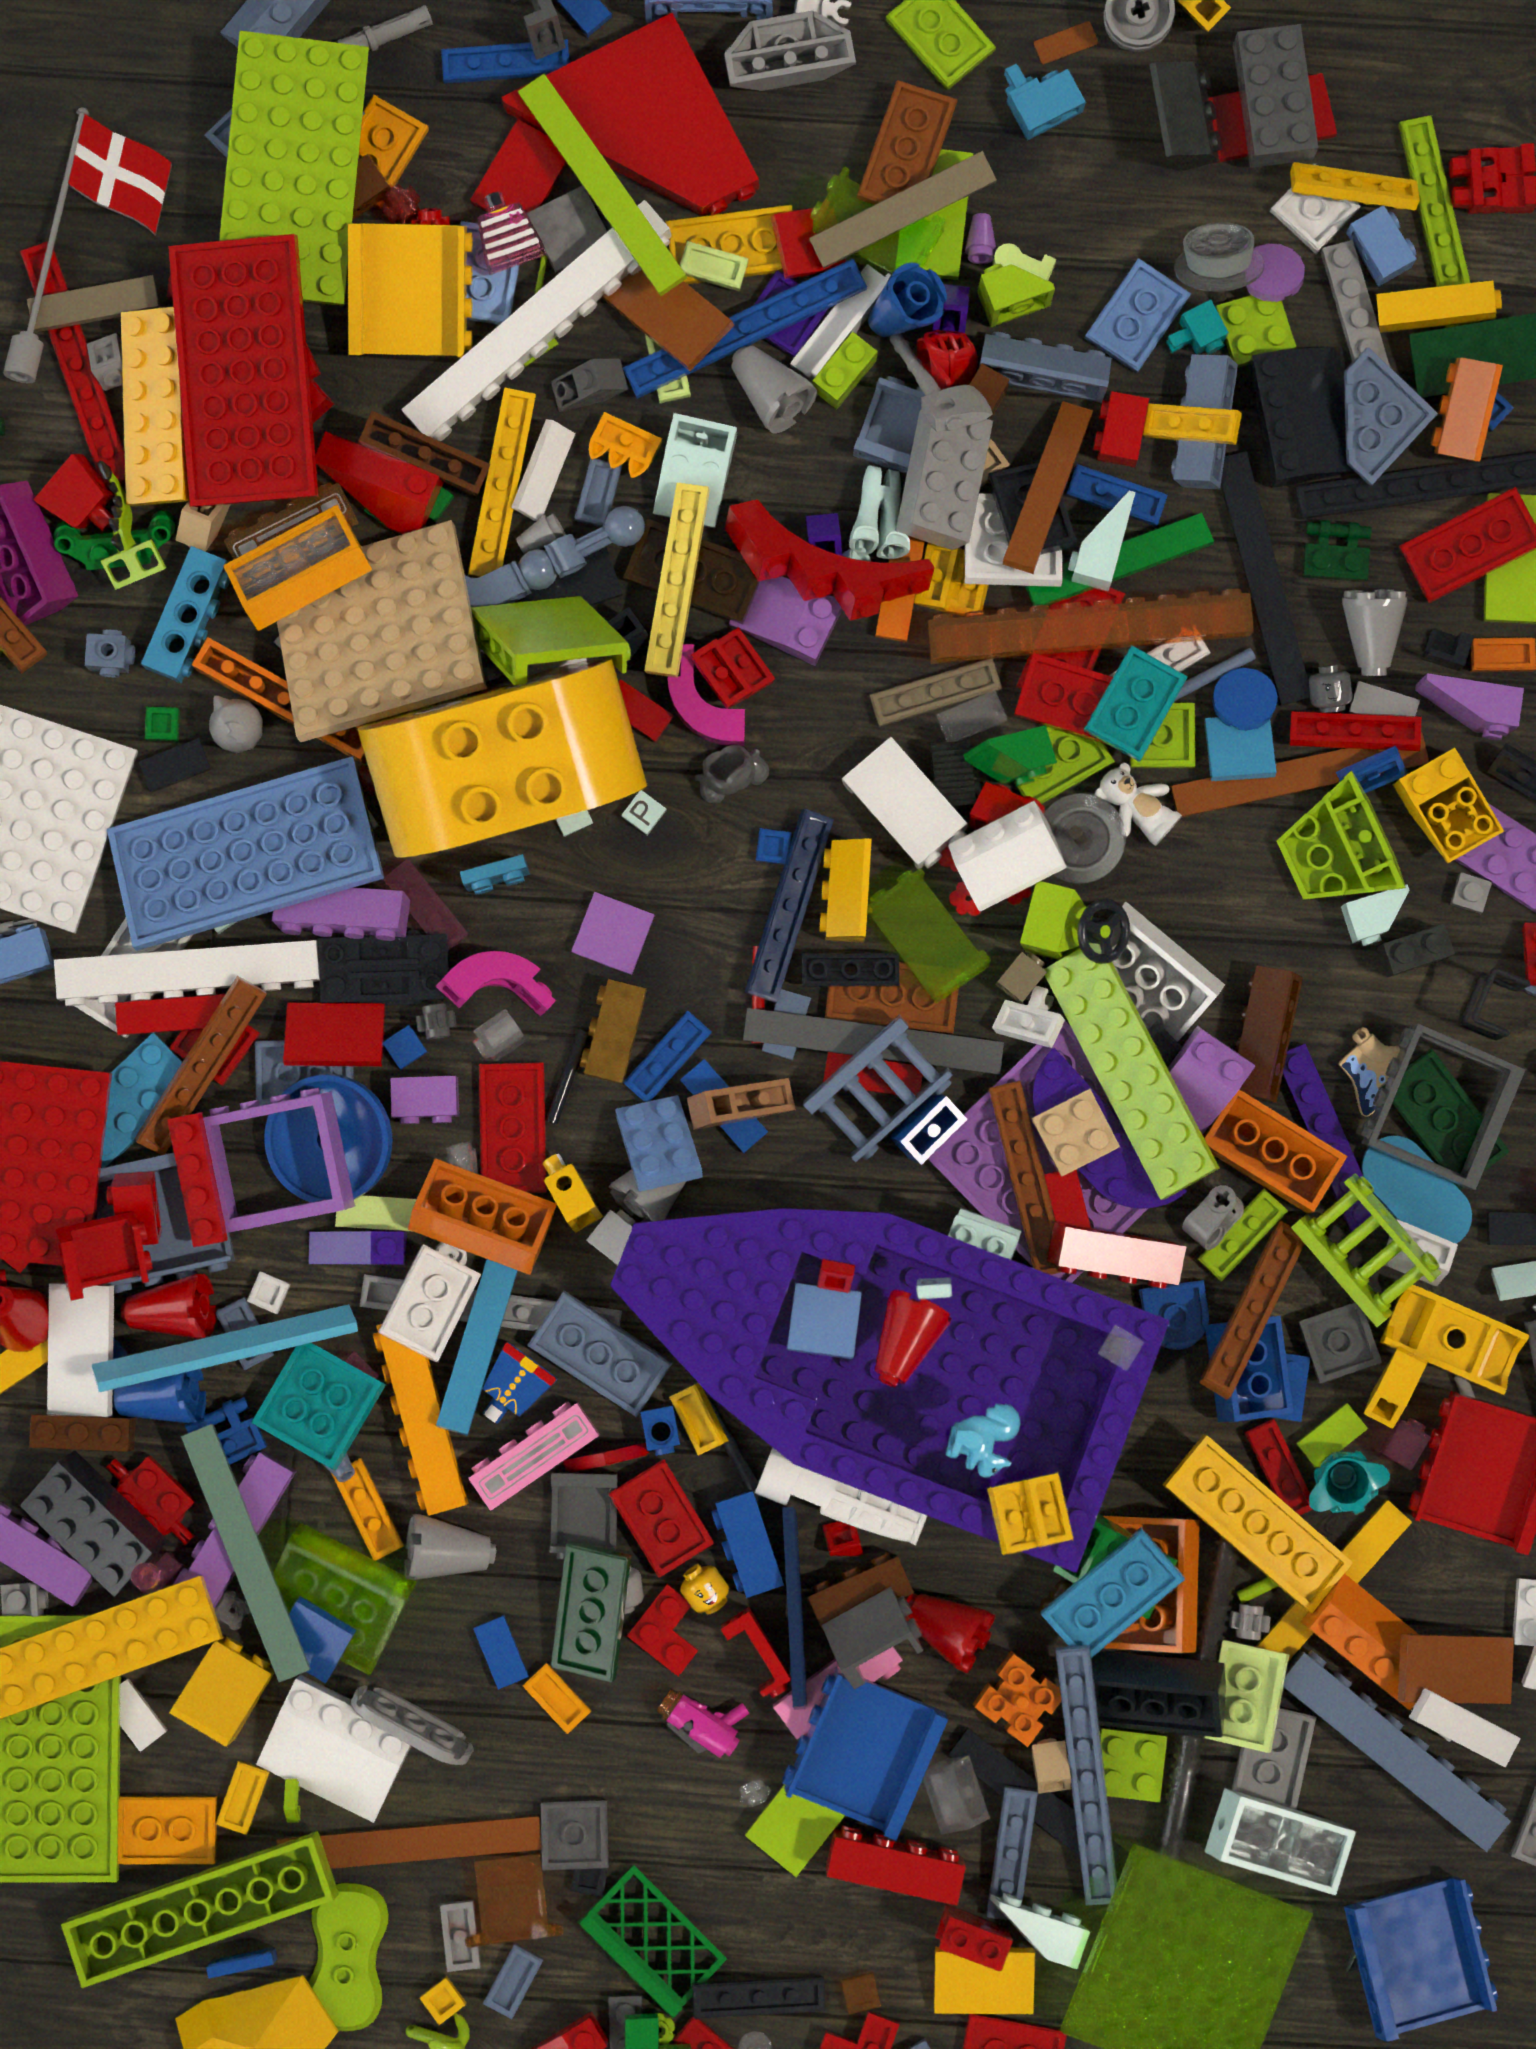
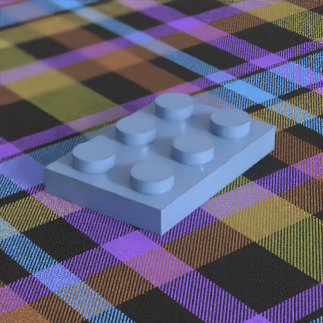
[615,1095,703,1192]

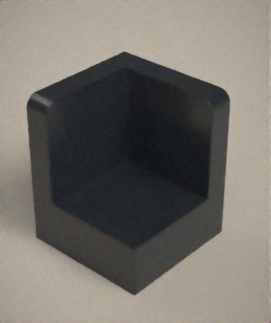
[1422,629,1474,671]

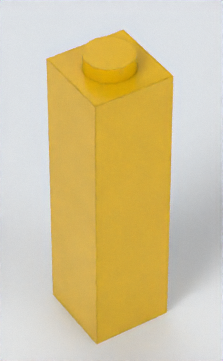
[1376,280,1502,333]

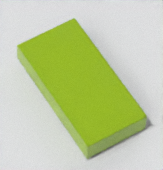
[1295,1403,1368,1469]

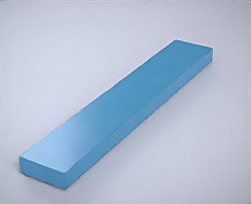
[436,1259,518,1436]

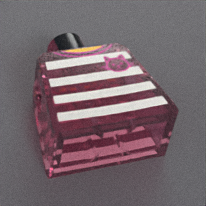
[477,192,546,275]

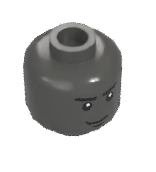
[1309,665,1352,713]

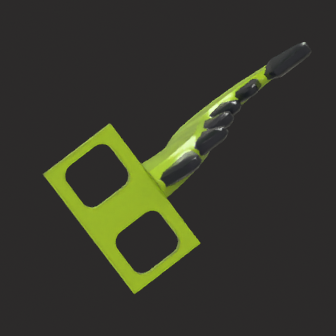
[97,461,166,590]

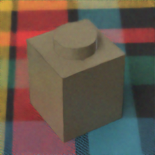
[995,952,1047,1004]

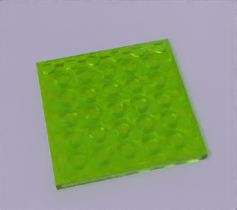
[1060,1843,1313,2049]

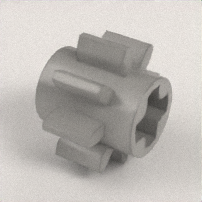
[1229,1604,1271,1640]

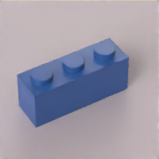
[711,1490,784,1598]

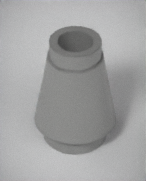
[516,513,566,554]

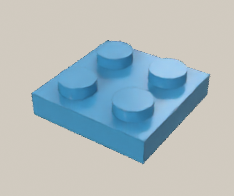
[460,854,530,895]

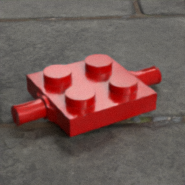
[106,1455,197,1545]

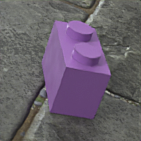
[391,1076,459,1124]

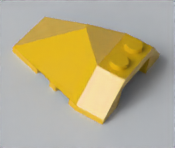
[176,1975,339,2049]

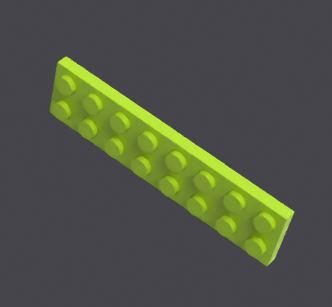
[1044,943,1220,1200]

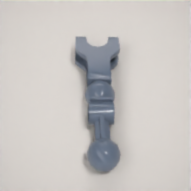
[465,506,645,607]

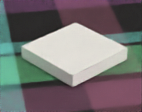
[1270,163,1361,254]

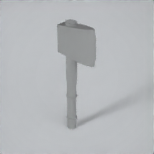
[890,333,993,432]

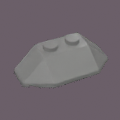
[724,10,856,91]

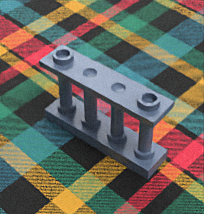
[803,1014,953,1162]

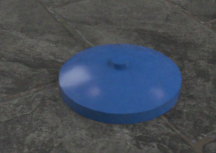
[264,1074,392,1202]

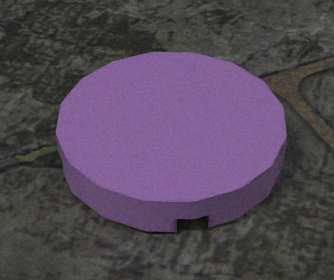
[1240,244,1305,302]

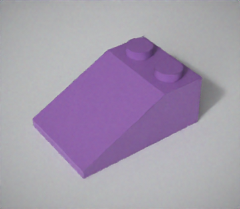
[729,576,843,666]
[1415,673,1524,740]
[1168,1026,1255,1135]

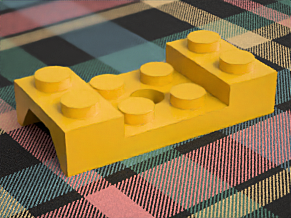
[1379,1284,1529,1395]

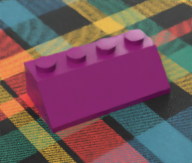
[0,480,78,626]

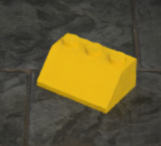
[819,838,872,943]

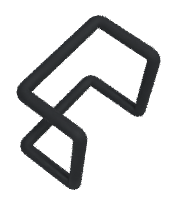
[1461,967,1530,1040]

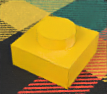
[419,1976,467,2025]

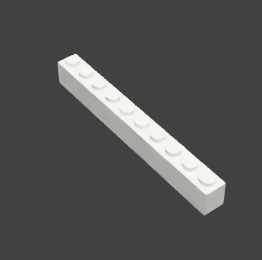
[401,200,672,442]

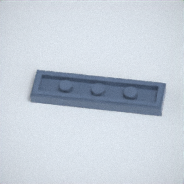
[986,1785,1038,1920]

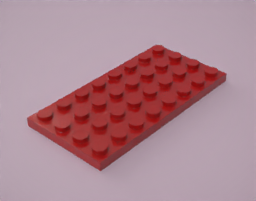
[168,234,319,507]

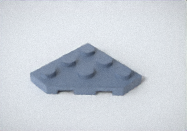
[1344,347,1438,485]

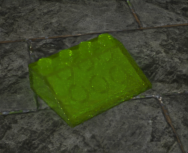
[273,1523,417,1676]

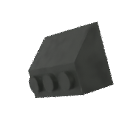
[1149,61,1222,171]

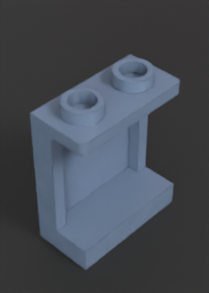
[853,376,926,474]

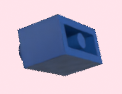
[889,1093,967,1165]

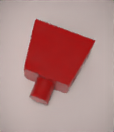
[33,454,114,532]

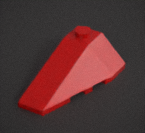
[315,432,444,534]

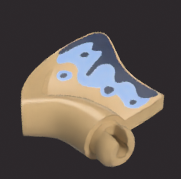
[1338,1027,1400,1116]

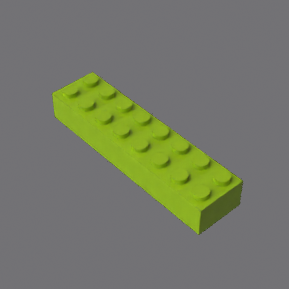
[61,1831,339,1988]

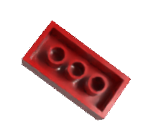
[826,1825,966,1906]

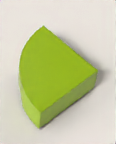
[284,1779,301,1823]

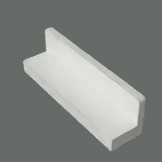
[790,264,891,382]

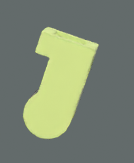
[993,243,1057,281]

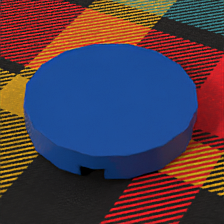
[1212,668,1278,731]

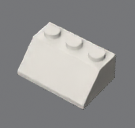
[948,800,1067,912]

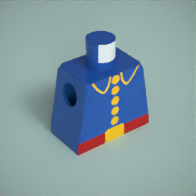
[482,1342,558,1424]

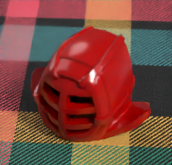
[917,329,978,390]

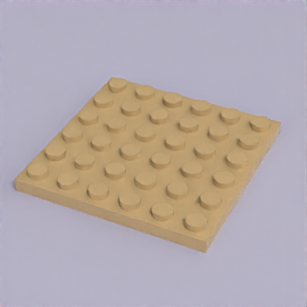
[277,520,487,743]

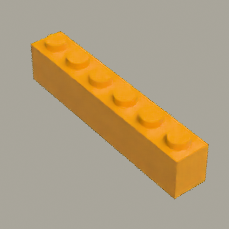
[373,1324,469,1516]

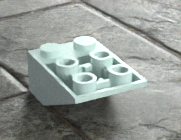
[653,413,737,528]

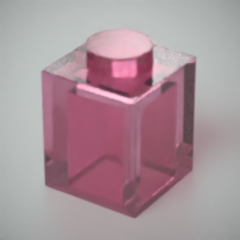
[1378,1417,1431,1471]

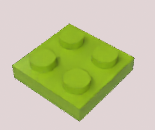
[1215,295,1296,367]
[1100,1727,1167,1803]

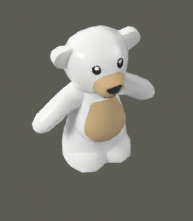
[1094,763,1182,846]

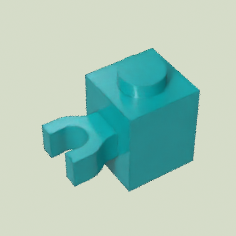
[1166,300,1229,355]

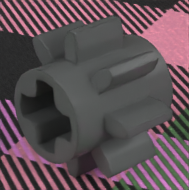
[416,1004,457,1040]

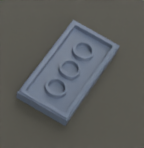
[527,1291,673,1417]

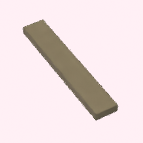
[809,151,997,268]

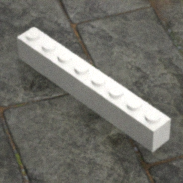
[54,940,320,1006]

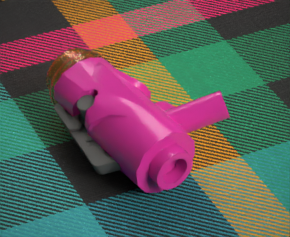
[656,1689,749,1758]

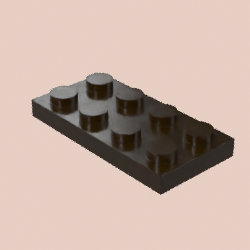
[623,519,761,624]

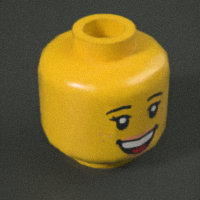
[680,1564,729,1615]

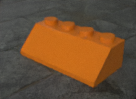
[1203,1089,1348,1214]
[408,1158,557,1275]
[1301,1573,1418,1710]

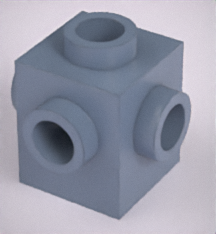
[85,630,135,678]

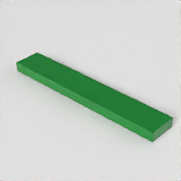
[1025,513,1214,610]

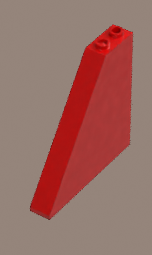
[502,12,759,216]

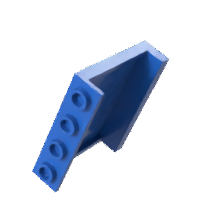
[782,1667,948,1841]
[1344,1876,1498,2042]

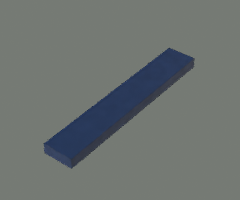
[745,809,834,1003]
[782,1507,807,1710]

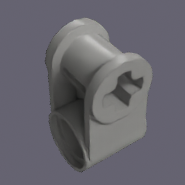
[1182,1185,1244,1250]

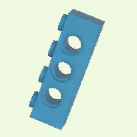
[141,546,230,684]

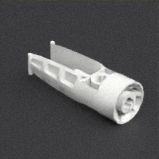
[755,1448,927,1545]

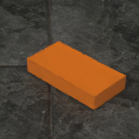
[1469,638,1536,672]

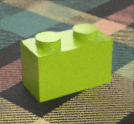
[812,332,878,410]

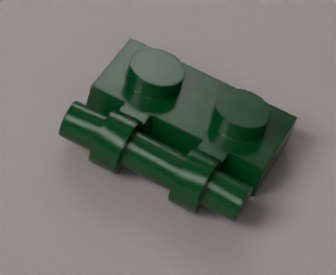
[1302,520,1372,582]

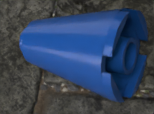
[868,263,947,337]
[112,1369,206,1424]

